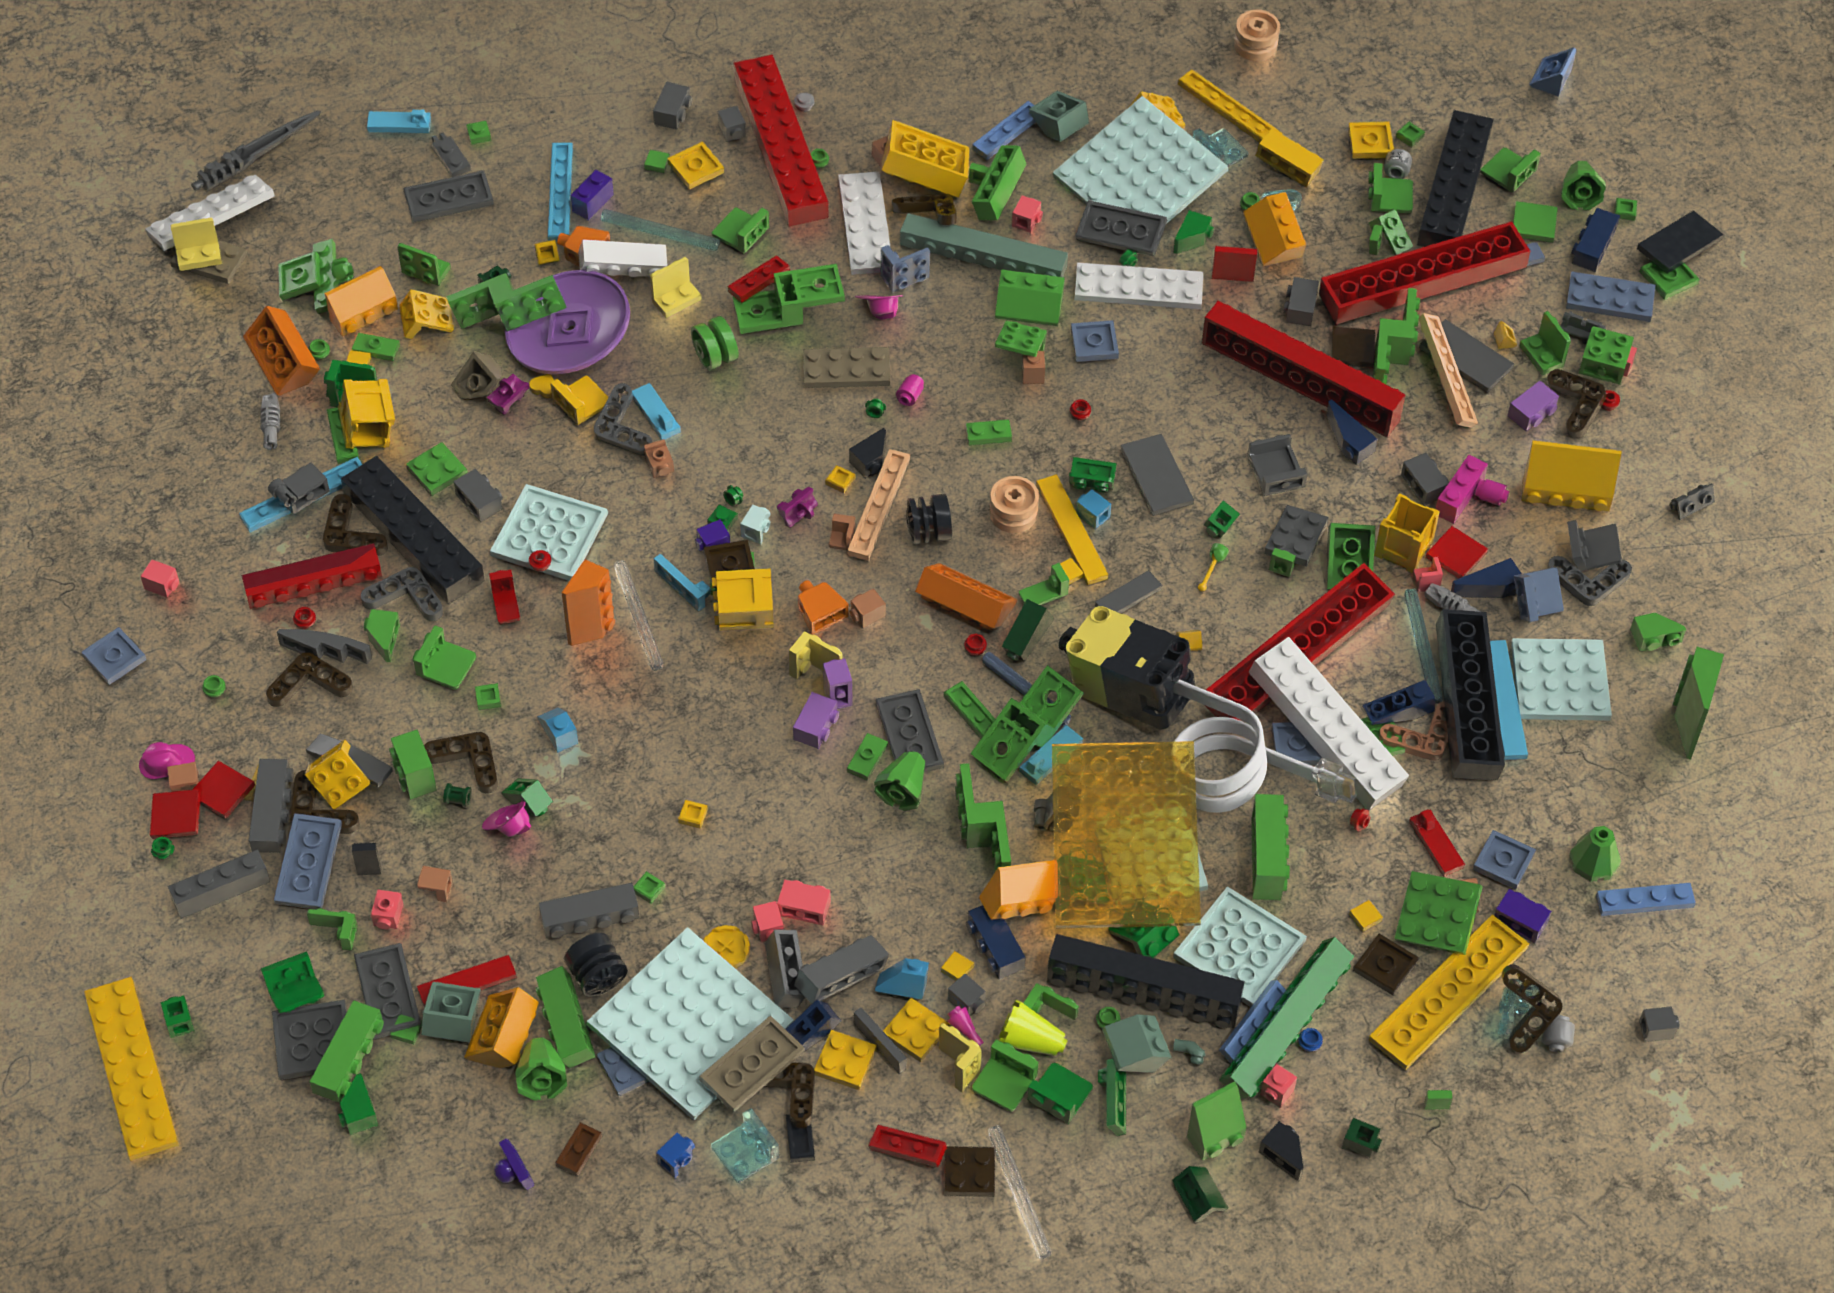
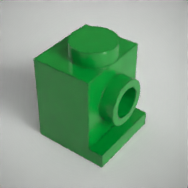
[1203,500,1240,538]
[160,995,195,1038]

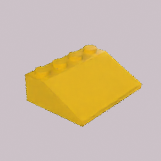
[881,120,969,198]
[1521,440,1622,511]

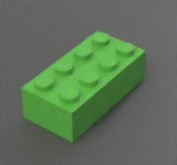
[1251,794,1290,900]

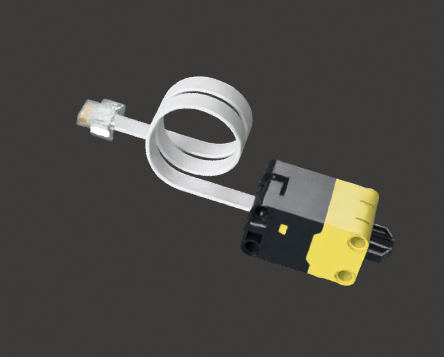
[1058,606,1357,813]

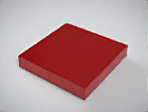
[1212,246,1258,282]
[1425,526,1488,579]
[192,760,255,819]
[150,789,201,839]

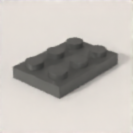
[1264,505,1329,567]

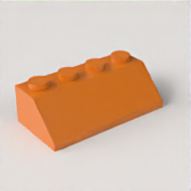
[243,306,320,396]
[561,559,615,646]
[915,563,1018,630]

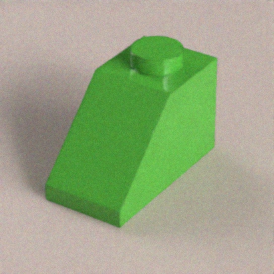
[364,609,400,662]

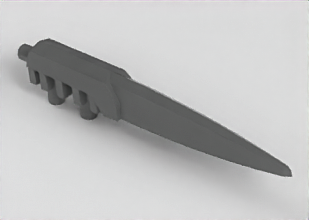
[191,111,321,191]

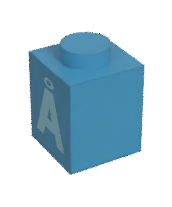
[1076,489,1112,530]

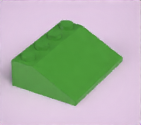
[1673,647,1724,760]

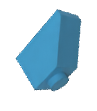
[537,707,578,753]
[875,958,929,1000]

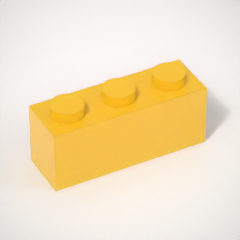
[1255,128,1324,187]

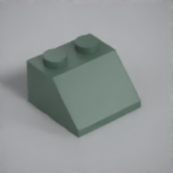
[1029,91,1089,142]
[422,982,481,1042]
[1102,1014,1172,1073]

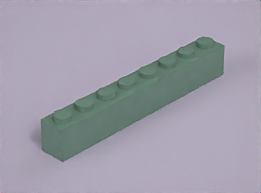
[900,213,1068,277]

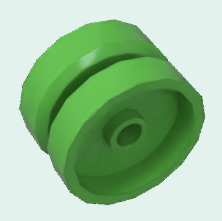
[691,316,739,370]

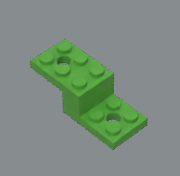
[733,264,845,334]
[446,273,567,331]
[1373,288,1420,384]
[970,665,1084,782]
[955,763,1011,873]

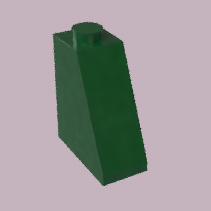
[1002,599,1054,661]

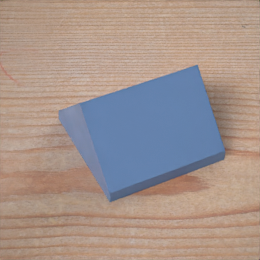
[1529,47,1577,97]

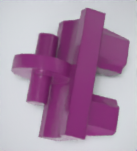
[487,374,530,414]
[777,486,818,528]

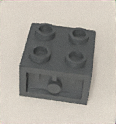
[1567,520,1622,572]

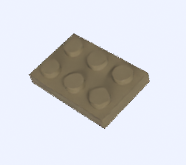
[170,240,247,284]

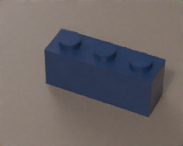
[1571,208,1620,272]
[966,905,1026,980]

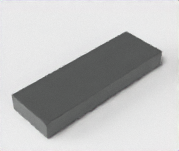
[1095,570,1162,613]
[854,1007,907,1074]

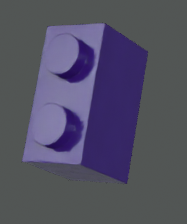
[570,170,614,221]
[1494,889,1552,944]

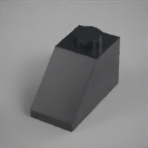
[849,428,886,479]
[1259,1121,1304,1181]

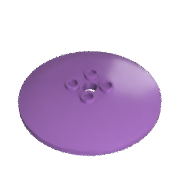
[505,270,630,374]

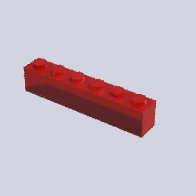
[241,543,382,609]

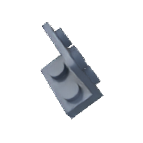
[880,245,930,293]
[1514,567,1564,622]

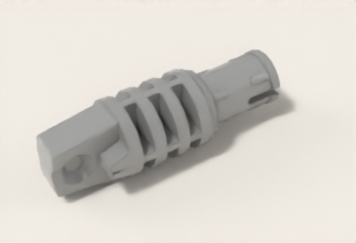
[260,393,280,450]
[1425,583,1481,612]

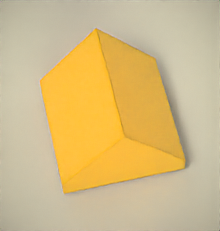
[534,240,559,265]
[1494,321,1517,349]
[1176,630,1202,651]

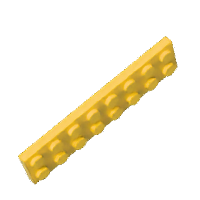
[1368,915,1530,1070]
[84,976,179,1161]

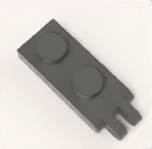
[432,132,471,177]

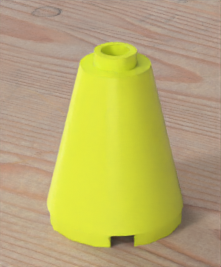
[998,1000,1068,1056]

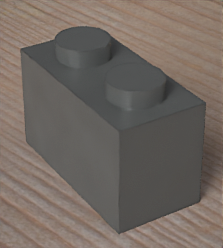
[653,81,693,130]
[1283,277,1319,326]
[1401,452,1449,506]
[454,468,503,522]

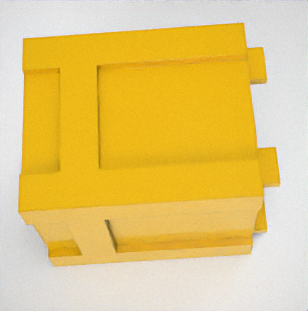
[338,379,395,449]
[1374,493,1440,573]
[712,568,774,631]

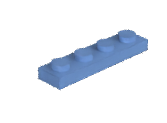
[972,101,1036,160]
[1596,883,1696,916]
[1219,980,1286,1064]

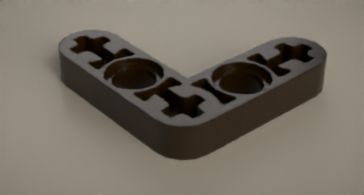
[892,194,957,225]
[1547,369,1607,438]
[323,494,388,556]
[266,652,353,707]
[424,732,498,794]
[290,770,360,834]
[1501,964,1563,1053]
[764,1062,815,1128]

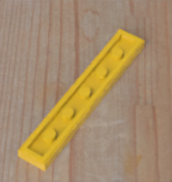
[1178,69,1283,143]
[1036,474,1109,585]

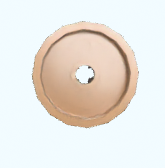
[1234,9,1280,61]
[990,476,1039,533]

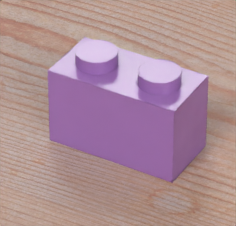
[1507,381,1559,432]
[823,659,853,709]
[793,692,840,749]

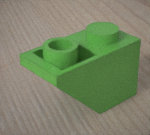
[1630,613,1686,651]

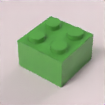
[389,729,437,800]

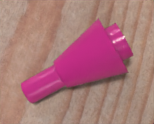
[947,1006,984,1046]

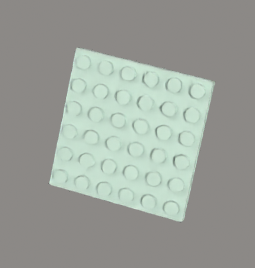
[1053,96,1228,224]
[587,927,794,1120]

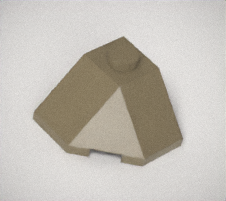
[451,352,502,399]

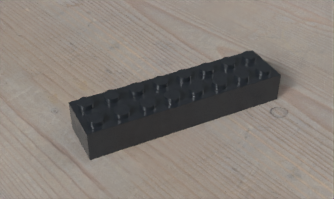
[1417,110,1494,247]
[341,456,485,604]
[1436,609,1505,780]
[1047,934,1245,1029]

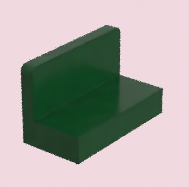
[1172,1166,1228,1222]

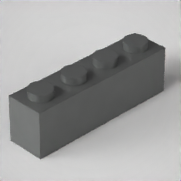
[249,759,294,853]
[168,849,270,919]
[539,883,640,939]
[794,935,889,1004]

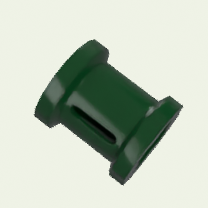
[443,783,472,808]

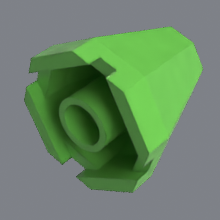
[1561,161,1606,210]
[874,751,925,811]
[1569,826,1621,882]
[516,1038,567,1100]

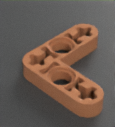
[1379,702,1448,761]

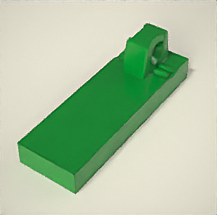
[1098,1058,1126,1136]

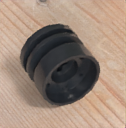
[906,493,952,545]
[564,933,628,997]

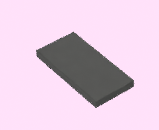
[403,170,494,223]
[1075,200,1167,257]
[1419,319,1514,393]
[1121,433,1194,516]
[876,689,944,773]
[354,943,422,1040]

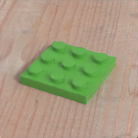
[1394,871,1482,955]

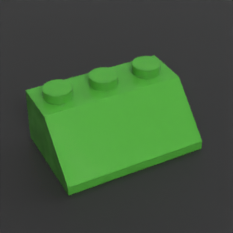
[995,270,1065,326]

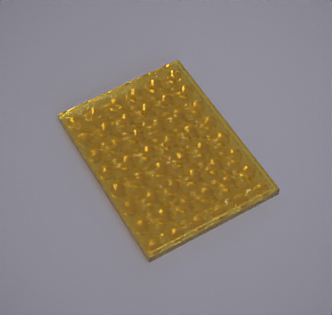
[1052,741,1201,928]

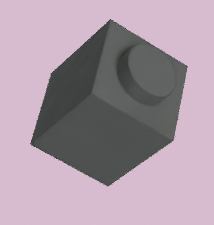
[718,106,746,142]
[948,973,986,1016]
[1639,1006,1680,1042]

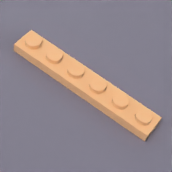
[1419,313,1478,428]
[848,449,910,561]

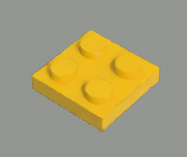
[1348,122,1394,159]
[667,141,725,190]
[883,998,950,1062]
[814,1030,877,1090]

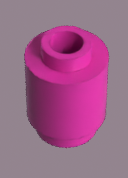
[896,374,924,406]
[1475,479,1510,506]

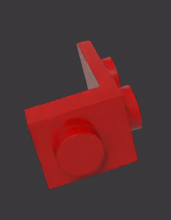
[489,569,521,624]

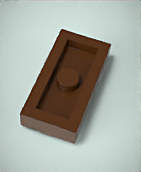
[555,1122,602,1177]

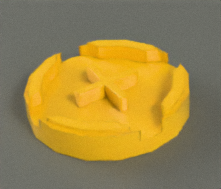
[703,925,750,969]

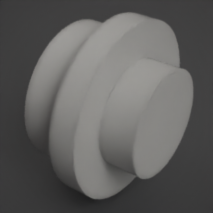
[794,93,815,112]

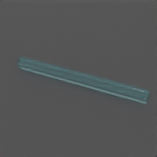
[601,209,720,251]
[1404,588,1443,704]

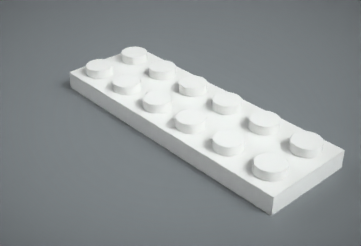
[839,171,890,275]
[145,175,275,251]
[1074,263,1203,310]

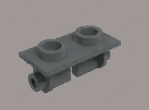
[1560,311,1606,340]
[1669,483,1715,520]

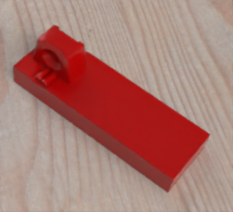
[727,255,790,303]
[1409,809,1465,877]
[868,1125,947,1168]

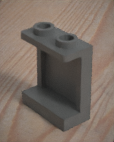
[1247,434,1308,496]

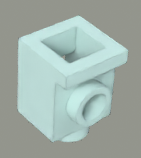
[740,504,771,545]

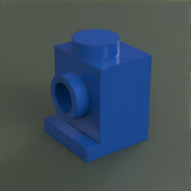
[656,1133,695,1178]

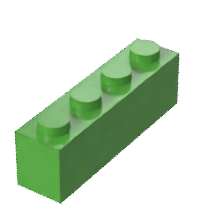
[972,145,1027,221]
[536,966,596,1069]
[310,1000,384,1103]

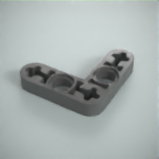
[594,383,653,456]
[1547,556,1632,606]
[361,567,443,621]

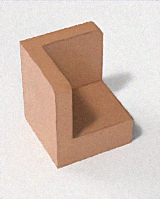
[829,514,855,551]
[167,762,199,792]
[417,866,453,902]

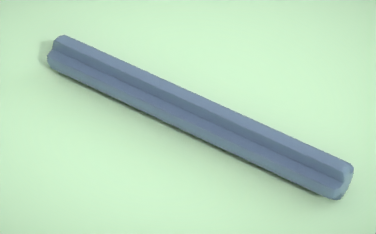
[982,652,1072,726]

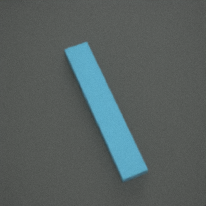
[548,143,573,242]
[239,457,362,533]
[1490,640,1528,760]

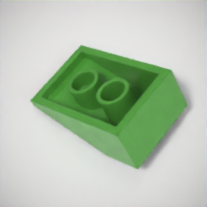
[1327,523,1376,590]
[1187,1081,1247,1160]

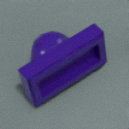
[494,1138,535,1191]

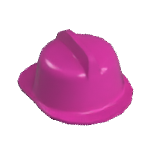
[855,295,903,320]
[139,742,195,779]
[482,801,531,837]

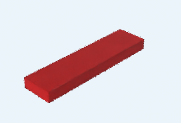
[417,954,517,1008]

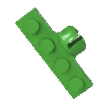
[313,239,354,314]

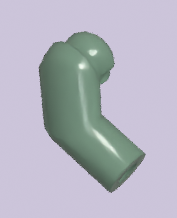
[1173,1039,1206,1065]

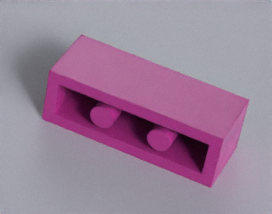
[1436,455,1488,524]

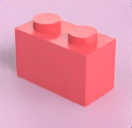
[777,880,831,926]

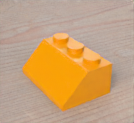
[1243,192,1306,267]
[325,266,398,337]
[979,860,1058,920]
[464,987,539,1068]

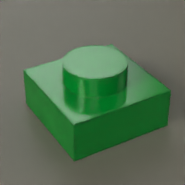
[707,504,738,531]

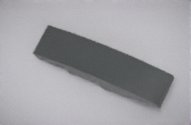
[277,629,372,664]
[306,733,393,788]

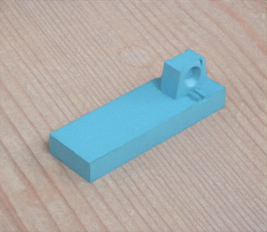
[367,109,431,133]
[632,383,681,440]
[654,554,711,612]
[1019,725,1083,785]

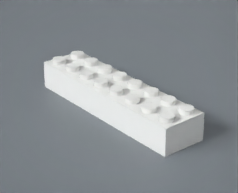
[1249,637,1409,811]

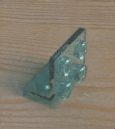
[1193,128,1248,167]
[1498,979,1539,1044]
[711,1108,779,1183]

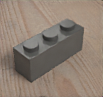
[765,930,806,1008]

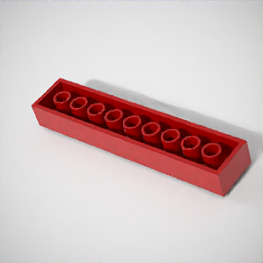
[734,54,829,227]
[1319,221,1531,325]
[1201,301,1406,438]
[1204,563,1395,734]

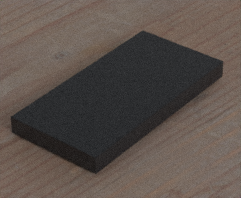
[1636,210,1724,273]

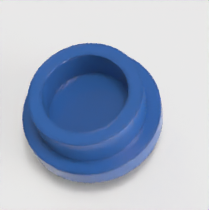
[1298,1028,1323,1052]

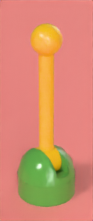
[1198,543,1229,592]

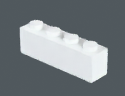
[578,240,667,277]

